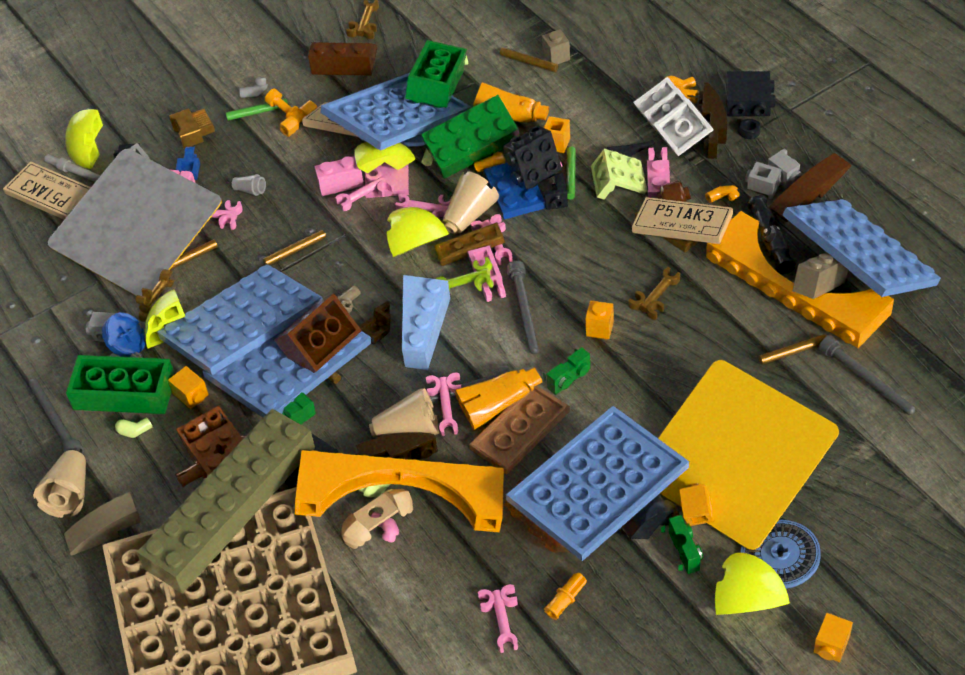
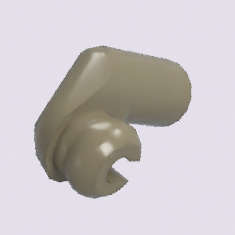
[338,286,361,313]

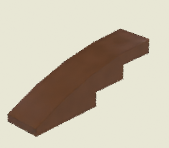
[769,153,851,222]

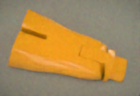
[473,82,549,123]
[454,367,543,430]

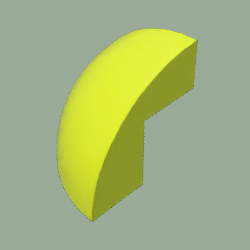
[65,109,103,169]
[355,142,415,174]
[387,207,449,257]
[145,289,185,348]
[715,553,790,615]

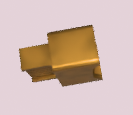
[169,108,215,149]

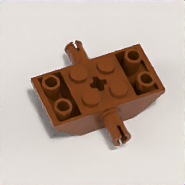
[175,406,248,488]

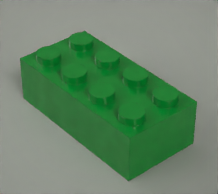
[405,40,467,108]
[421,95,520,179]
[66,355,175,414]

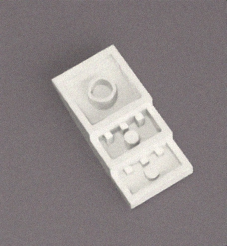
[633,77,713,156]

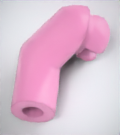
[371,512,399,543]

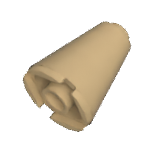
[442,171,499,234]
[369,388,440,438]
[33,450,86,518]

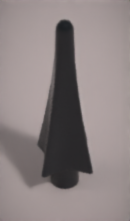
[607,140,655,157]

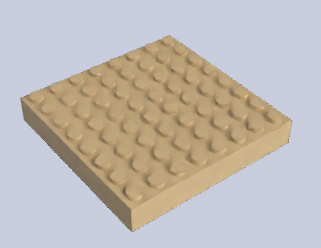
[102,487,357,675]

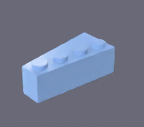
[402,275,450,370]

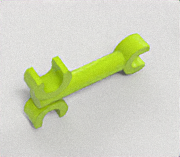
[436,257,494,291]

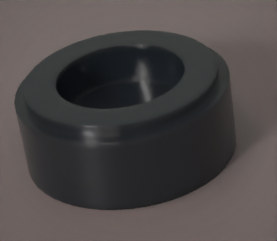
[739,119,761,139]

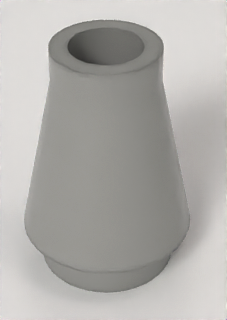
[232,174,266,196]

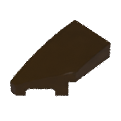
[359,301,391,345]

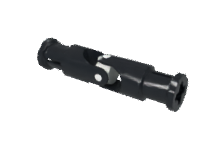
[747,195,796,274]

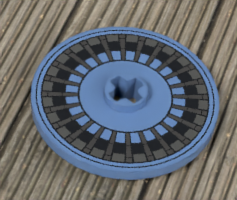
[741,520,821,589]

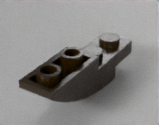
[698,83,727,159]
[355,433,438,460]

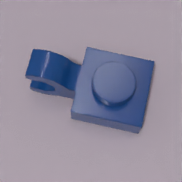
[176,147,200,180]

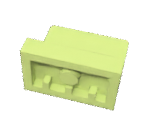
[591,149,647,199]

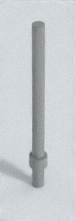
[45,154,101,182]

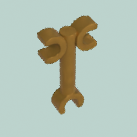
[346,0,379,39]
[628,267,680,320]
[136,269,174,322]

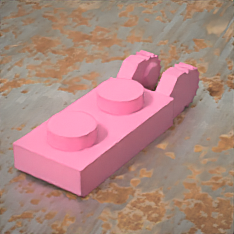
[647,147,670,198]
[468,246,506,302]

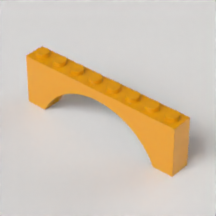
[706,211,894,348]
[295,450,504,532]

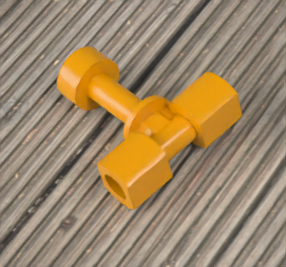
[265,88,318,137]

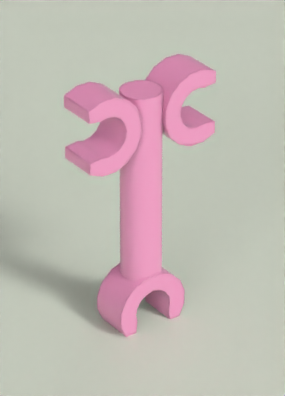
[335,168,394,211]
[395,194,452,218]
[212,200,242,230]
[471,214,512,265]
[426,373,461,436]
[478,584,518,653]

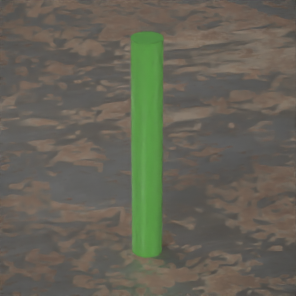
[226,99,288,121]
[566,147,576,200]

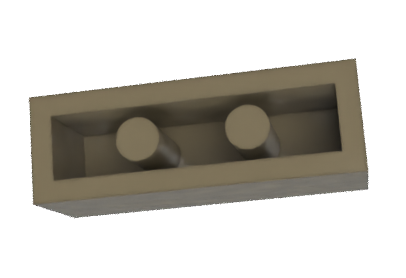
[792,252,848,299]

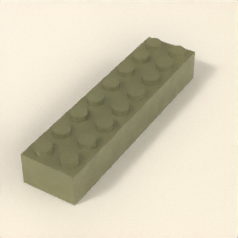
[137,409,315,594]

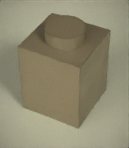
[542,29,570,64]

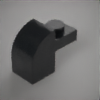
[622,494,679,539]

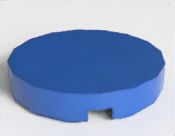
[102,312,146,357]

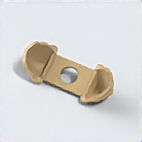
[341,489,413,549]

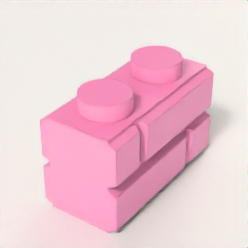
[314,156,364,196]

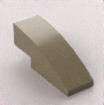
[64,492,141,556]

